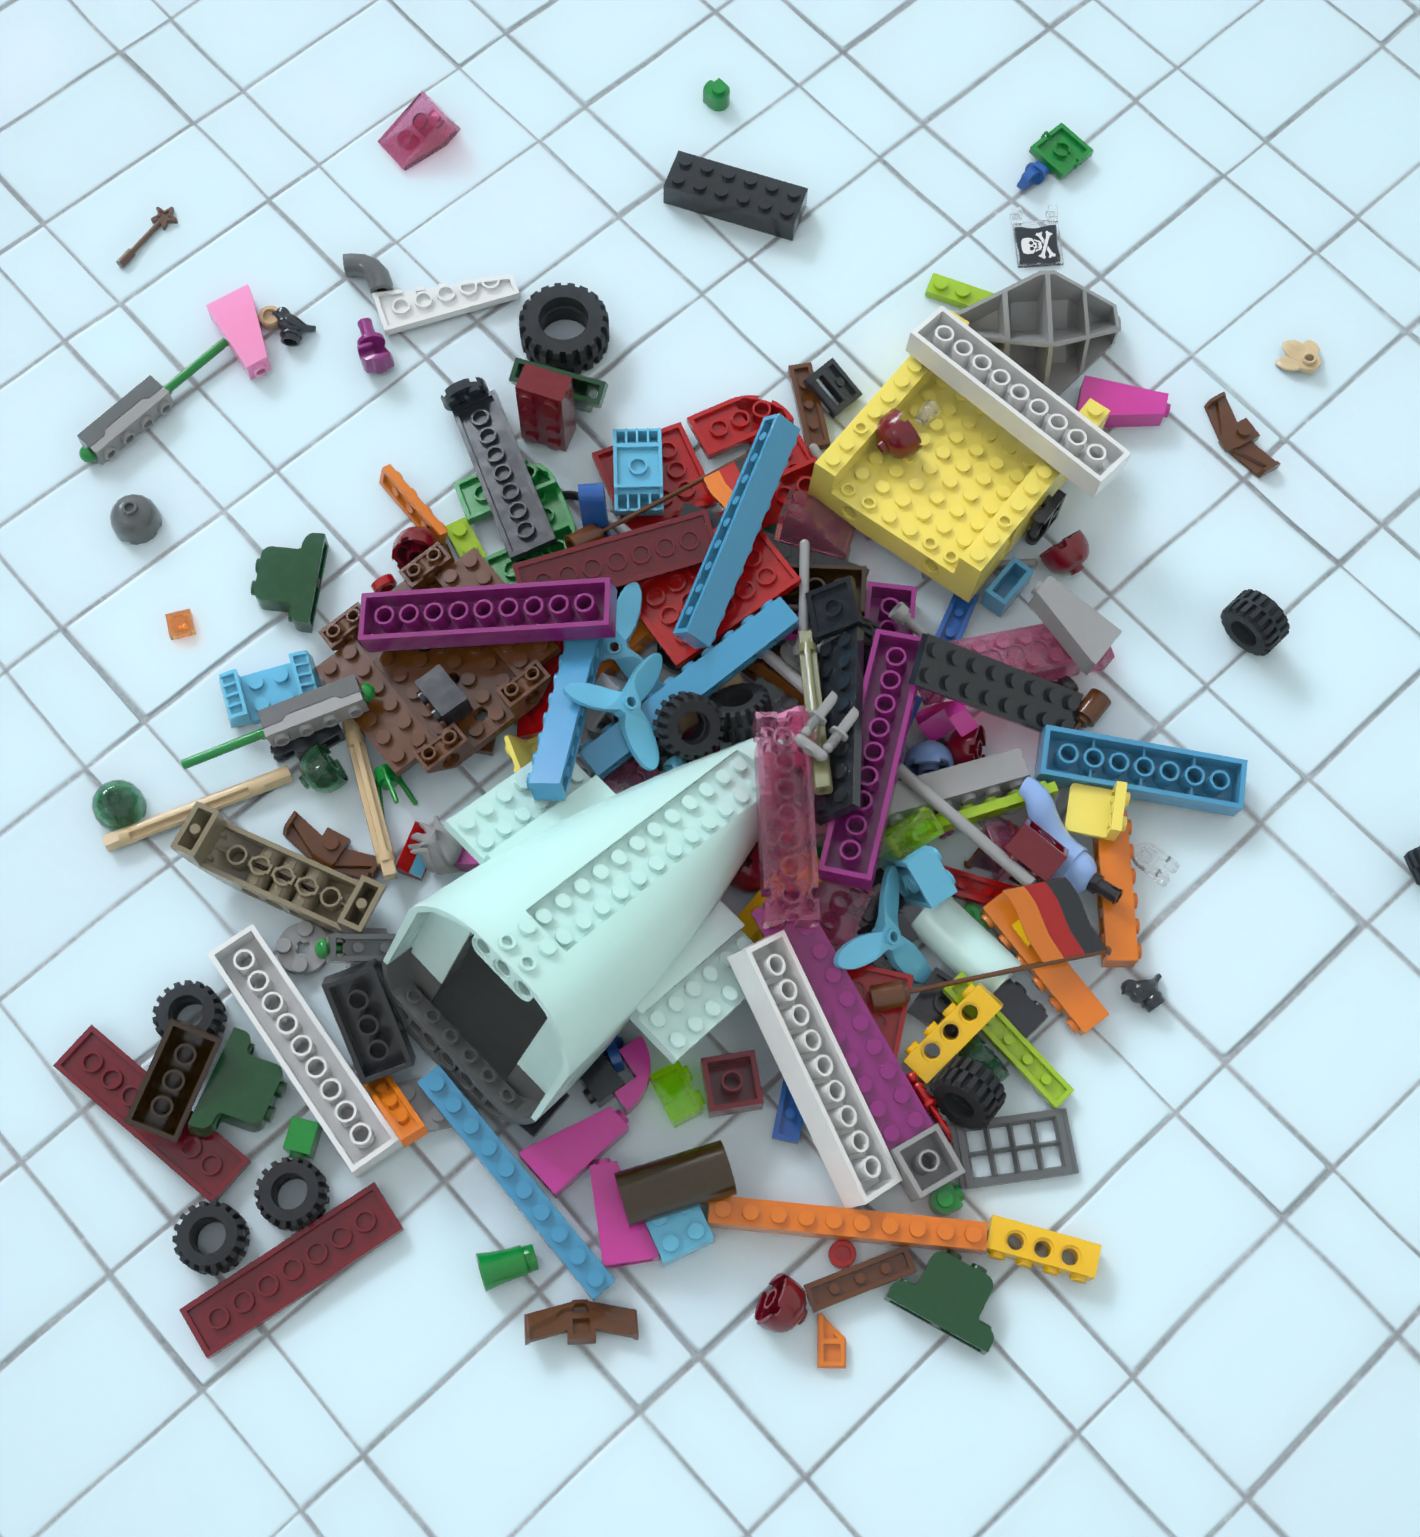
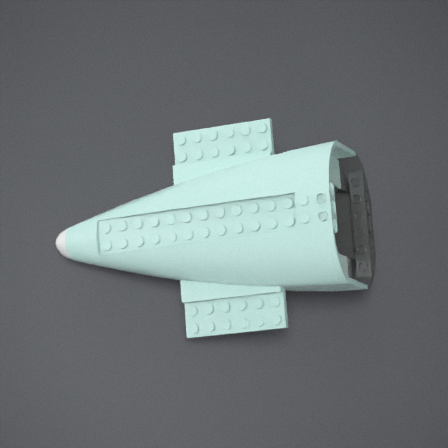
[382,729,800,1125]

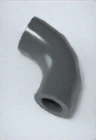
[343,253,394,296]

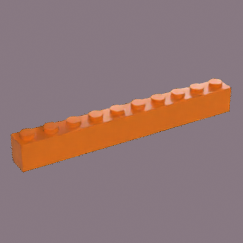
[707,1196,988,1254]

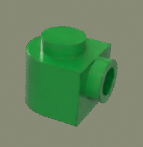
[703,78,730,111]
[928,1181,965,1216]

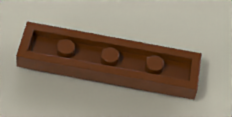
[788,362,831,450]
[803,1245,917,1313]

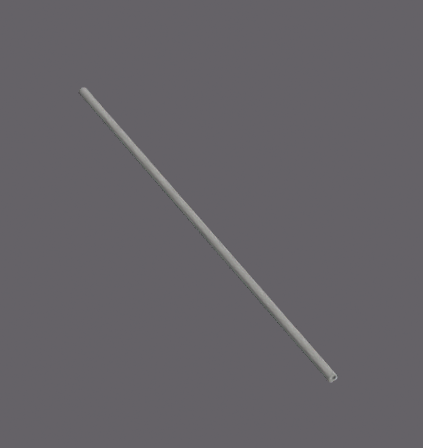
[607,509,1036,885]

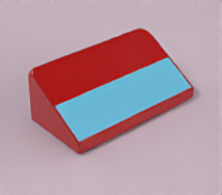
[396,821,427,881]

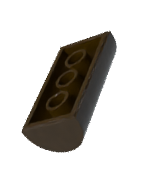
[782,563,867,616]
[124,1018,223,1143]
[614,1140,737,1228]

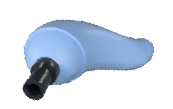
[1019,776,1123,905]

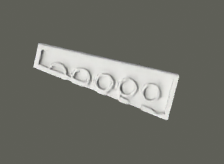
[372,274,520,336]

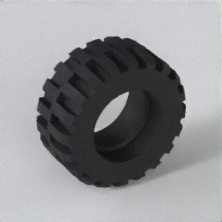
[519,283,609,374]

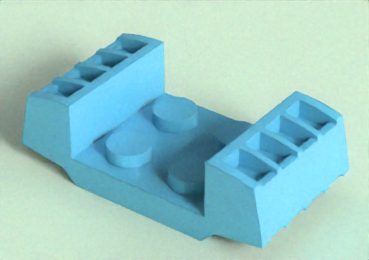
[613,428,664,517]
[219,650,321,728]

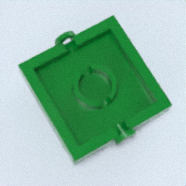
[1029,122,1094,180]

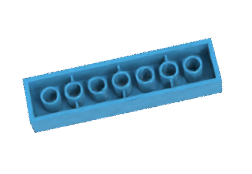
[1034,724,1248,817]

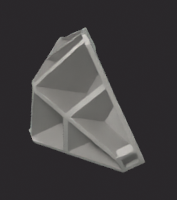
[956,270,1121,396]

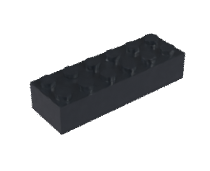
[663,150,808,241]

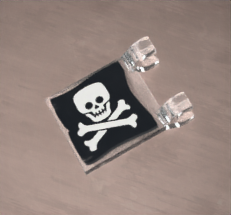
[1010,205,1064,268]

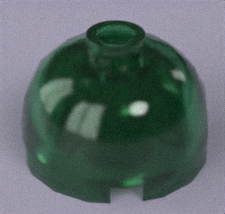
[299,741,348,794]
[92,780,147,832]
[958,1034,1010,1083]

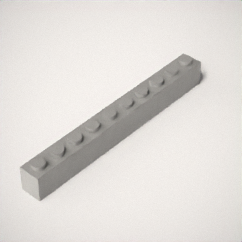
[772,747,1031,854]

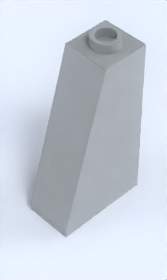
[1028,576,1122,675]

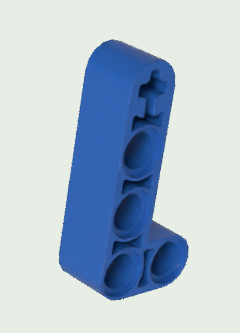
[578,483,611,538]

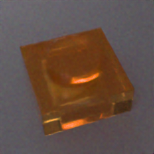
[165,609,196,640]

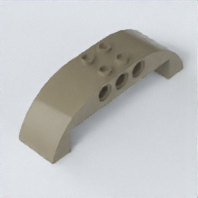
[170,801,387,934]

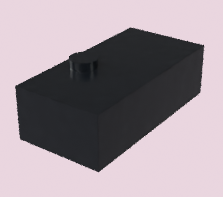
[321,958,416,1085]

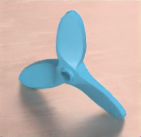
[600,582,662,693]
[562,653,662,771]
[833,866,932,984]

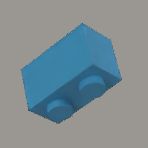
[981,557,1034,618]

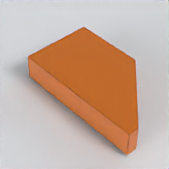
[817,1313,846,1369]

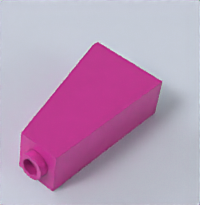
[1076,375,1171,428]
[518,1106,629,1199]
[589,1158,659,1269]

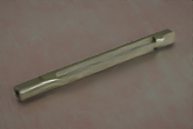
[798,630,833,795]

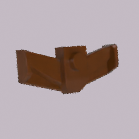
[1204,392,1281,478]
[283,811,380,879]
[524,1299,639,1345]

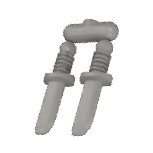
[794,691,859,762]

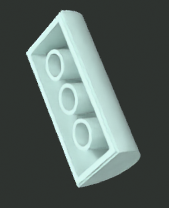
[911,897,1022,994]

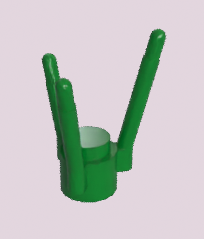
[374,763,418,817]

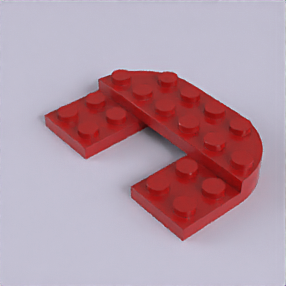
[687,395,818,529]

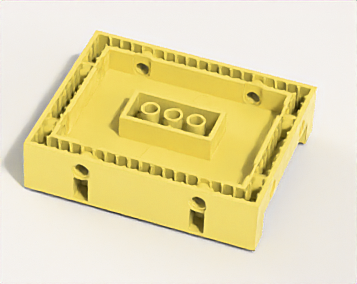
[807,310,1110,603]

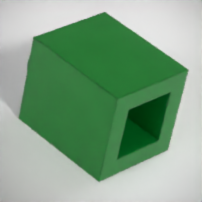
[283,1116,323,1161]

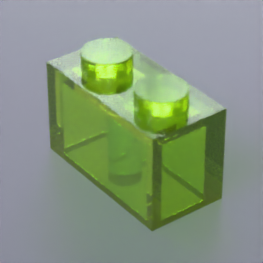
[884,806,945,860]
[650,1060,706,1128]

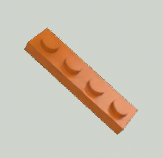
[379,464,448,544]
[359,1075,429,1148]

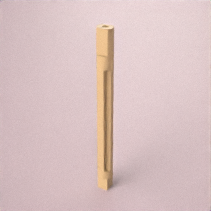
[341,718,397,882]
[102,765,294,852]

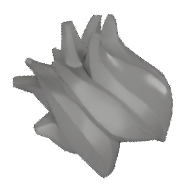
[408,815,463,875]

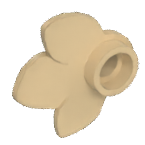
[1275,340,1321,374]

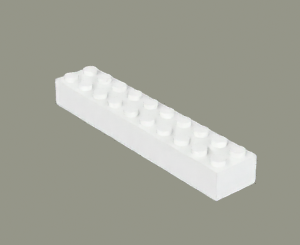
[905,306,1131,498]
[207,924,403,1178]
[727,930,902,1208]

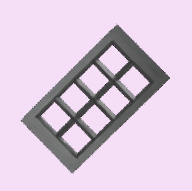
[949,1108,1079,1190]

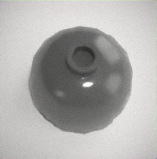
[110,494,162,545]

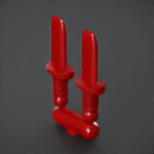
[906,1072,953,1143]

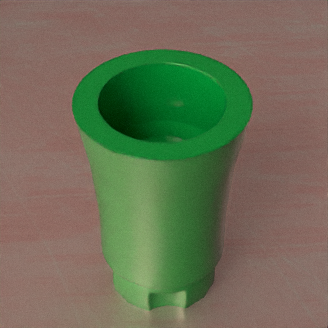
[476,1244,539,1292]

